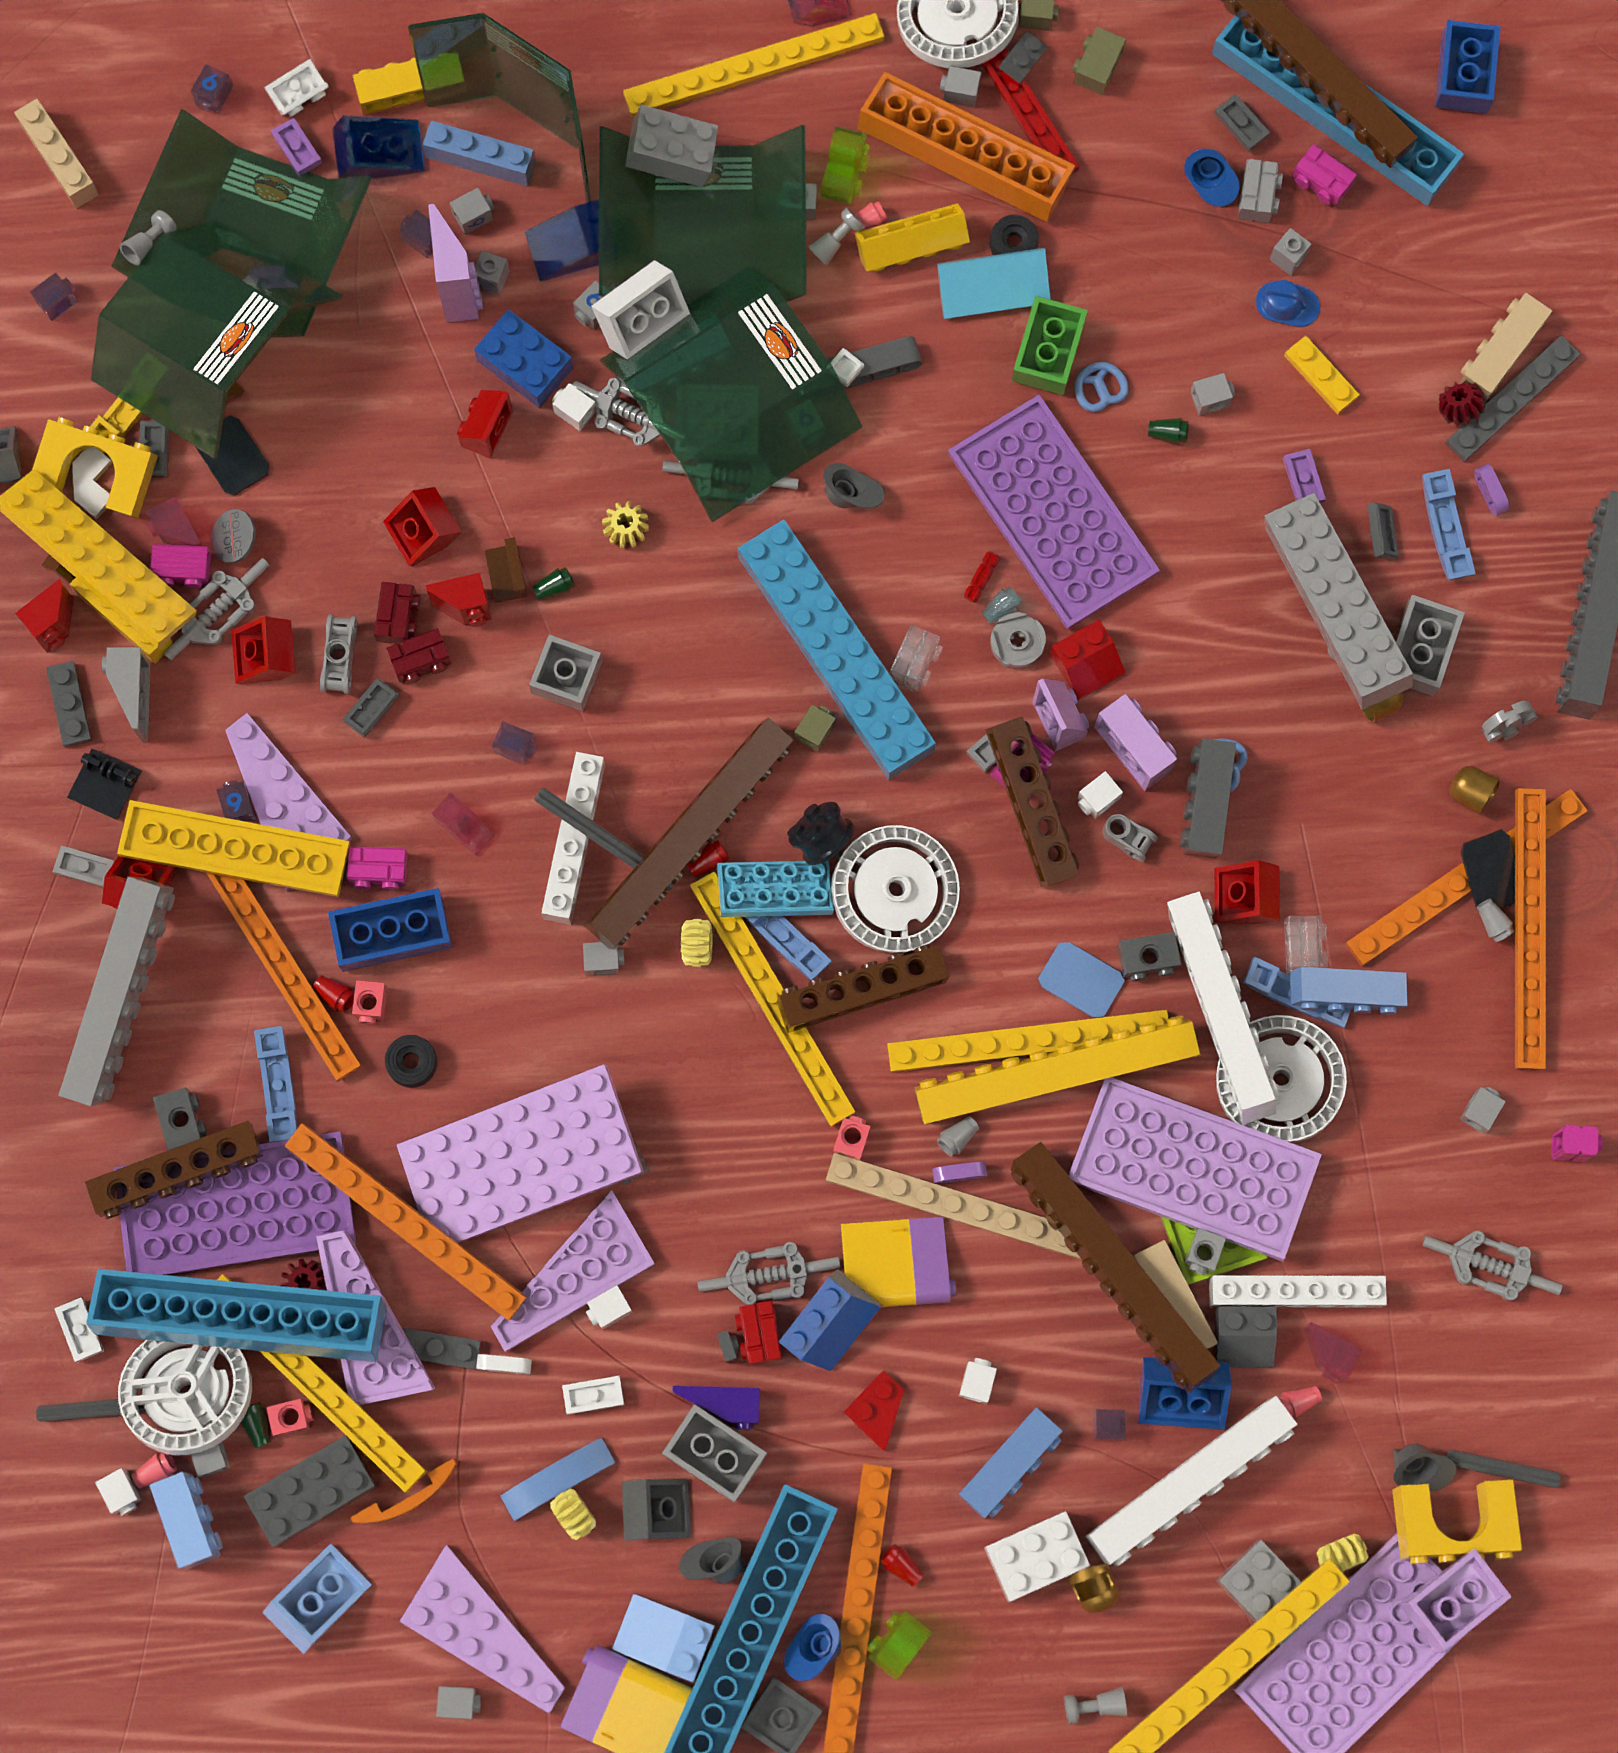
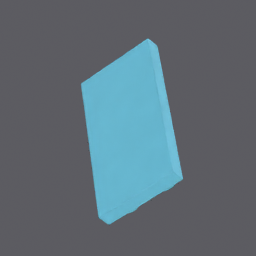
[937,248,1050,319]
[717,860,834,917]

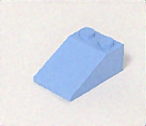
[263,1544,372,1654]
[612,1594,715,1682]

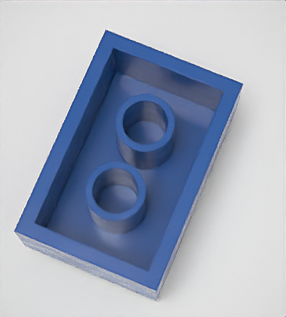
[1435,20,1501,114]
[474,309,574,409]

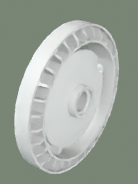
[897,0,1018,68]
[831,825,960,954]
[1216,1015,1347,1143]
[118,1340,252,1455]

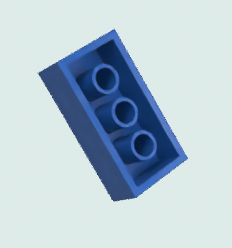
[328,888,453,972]

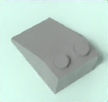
[102,647,150,742]

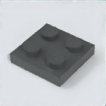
[741,1677,822,1753]

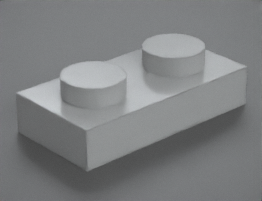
[52,845,115,888]

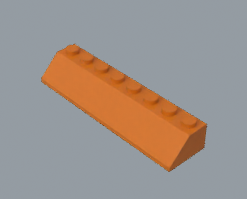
[857,72,1075,222]

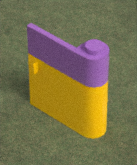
[841,1217,956,1307]
[560,1644,693,1753]

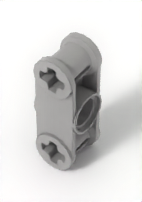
[320,614,357,694]

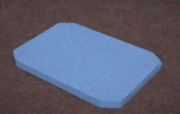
[1038,942,1125,1018]

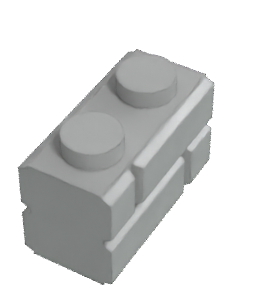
[1238,159,1283,223]

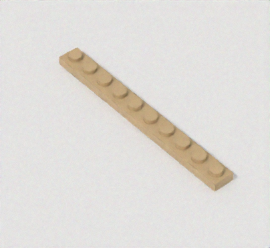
[826,1153,1082,1260]

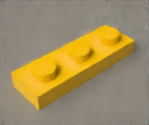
[1284,336,1359,415]

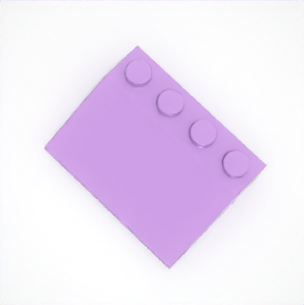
[428,204,483,322]

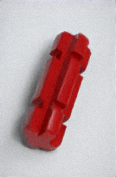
[964,551,999,603]

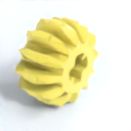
[602,501,649,549]
[680,919,713,967]
[551,1489,596,1540]
[1317,1534,1369,1572]

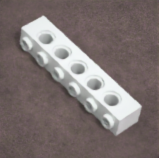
[541,752,605,925]
[1209,1276,1387,1308]

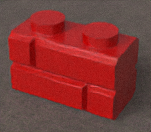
[735,1301,783,1366]

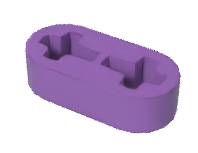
[1474,464,1509,516]
[932,1162,988,1184]

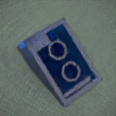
[332,116,425,180]
[525,199,617,282]

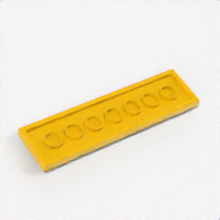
[0,469,197,648]
[117,800,351,897]

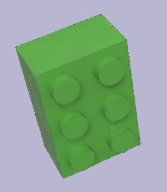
[1012,296,1088,396]

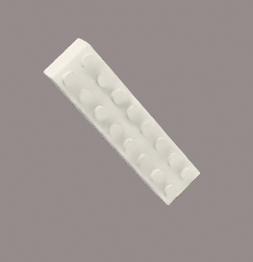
[1167,891,1279,1125]
[1085,1396,1297,1566]

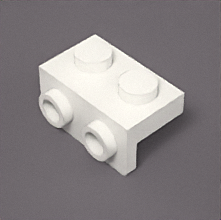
[264,59,329,117]

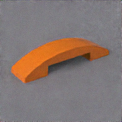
[350,1459,458,1524]

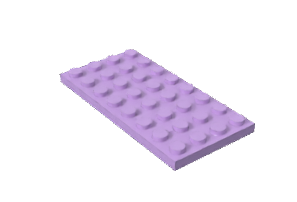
[397,1064,644,1243]
[1068,1077,1322,1262]
[1234,1533,1466,1753]

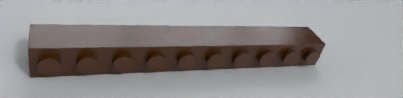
[1221,0,1418,168]
[584,718,793,949]
[1011,1142,1221,1394]

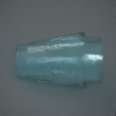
[981,586,1023,625]

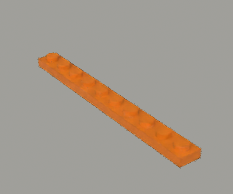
[1515,788,1546,1070]
[1345,789,1588,967]
[206,873,362,1082]
[285,1123,528,1321]
[823,1463,892,1753]

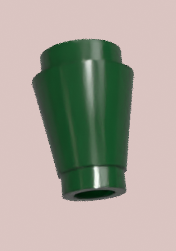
[1148,418,1189,445]
[532,567,575,601]
[240,1402,271,1448]

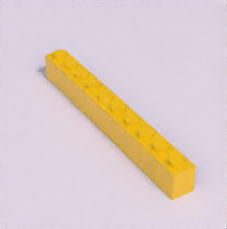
[914,1016,1200,1124]

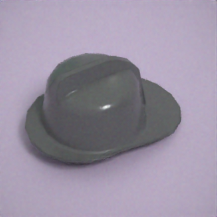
[823,463,885,508]
[1393,1443,1456,1491]
[679,1537,746,1584]

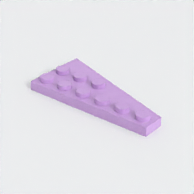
[225,713,352,891]
[491,1190,655,1352]
[316,1230,436,1405]
[400,1545,565,1714]

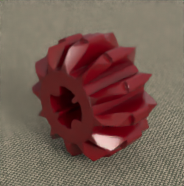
[1438,380,1485,427]
[280,1259,327,1291]

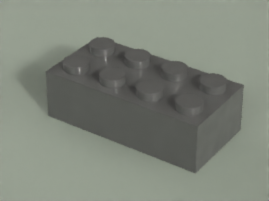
[1179,738,1236,858]
[244,1435,378,1548]

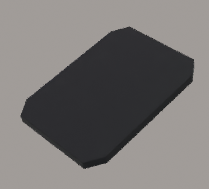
[194,415,269,496]
[1460,830,1515,909]

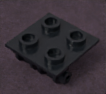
[67,749,142,820]

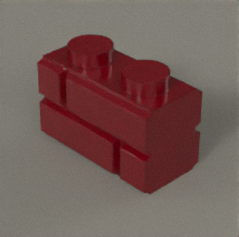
[374,582,420,644]
[386,628,452,684]

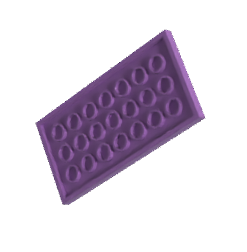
[948,395,1160,630]
[114,1132,357,1275]

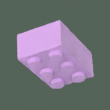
[1094,694,1177,791]

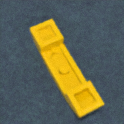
[90,351,172,454]

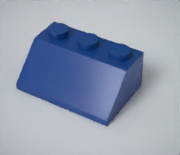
[779,1269,882,1371]
[1138,1357,1232,1430]

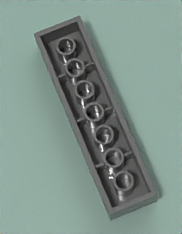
[1555,490,1618,720]

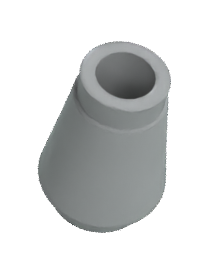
[1476,898,1514,942]
[937,1116,979,1157]

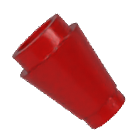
[687,840,730,877]
[313,975,355,1013]
[880,1544,924,1587]

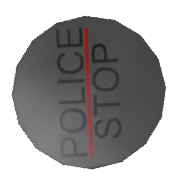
[211,509,256,563]

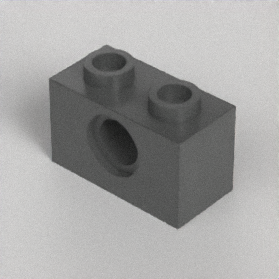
[1117,932,1181,982]
[153,1087,208,1150]

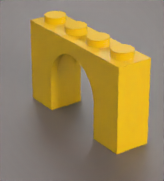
[32,417,158,518]
[1392,1480,1522,1565]

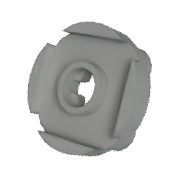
[990,612,1046,669]
[1481,700,1538,743]

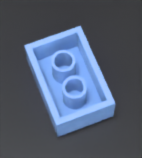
[150,1472,223,1569]

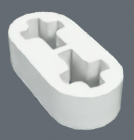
[476,1354,532,1374]

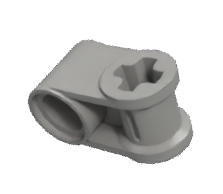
[1102,814,1158,862]

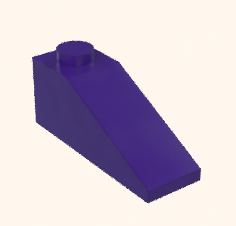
[672,1386,760,1430]

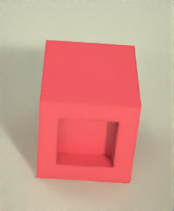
[352,980,388,1025]
[833,1116,871,1161]
[267,1399,314,1437]

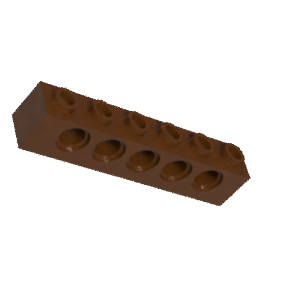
[985,716,1079,887]
[777,944,950,1033]
[85,1121,263,1219]

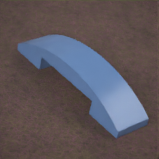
[1422,469,1476,581]
[744,916,832,981]
[1243,957,1352,1028]
[254,1026,298,1143]
[501,1437,616,1521]

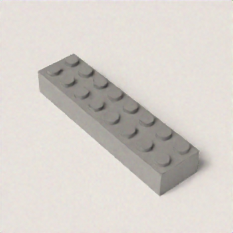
[1264,493,1413,710]
[58,877,175,1106]

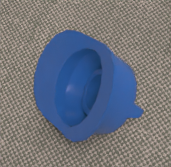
[1184,149,1239,206]
[1256,280,1320,327]
[784,1614,842,1681]

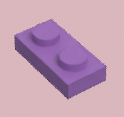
[271,118,322,177]
[1283,449,1326,503]

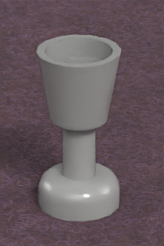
[809,207,865,265]
[120,210,177,265]
[1064,1687,1127,1725]

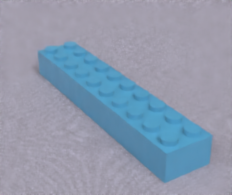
[1212,15,1464,206]
[738,519,936,781]
[86,1269,387,1362]
[664,1484,838,1753]

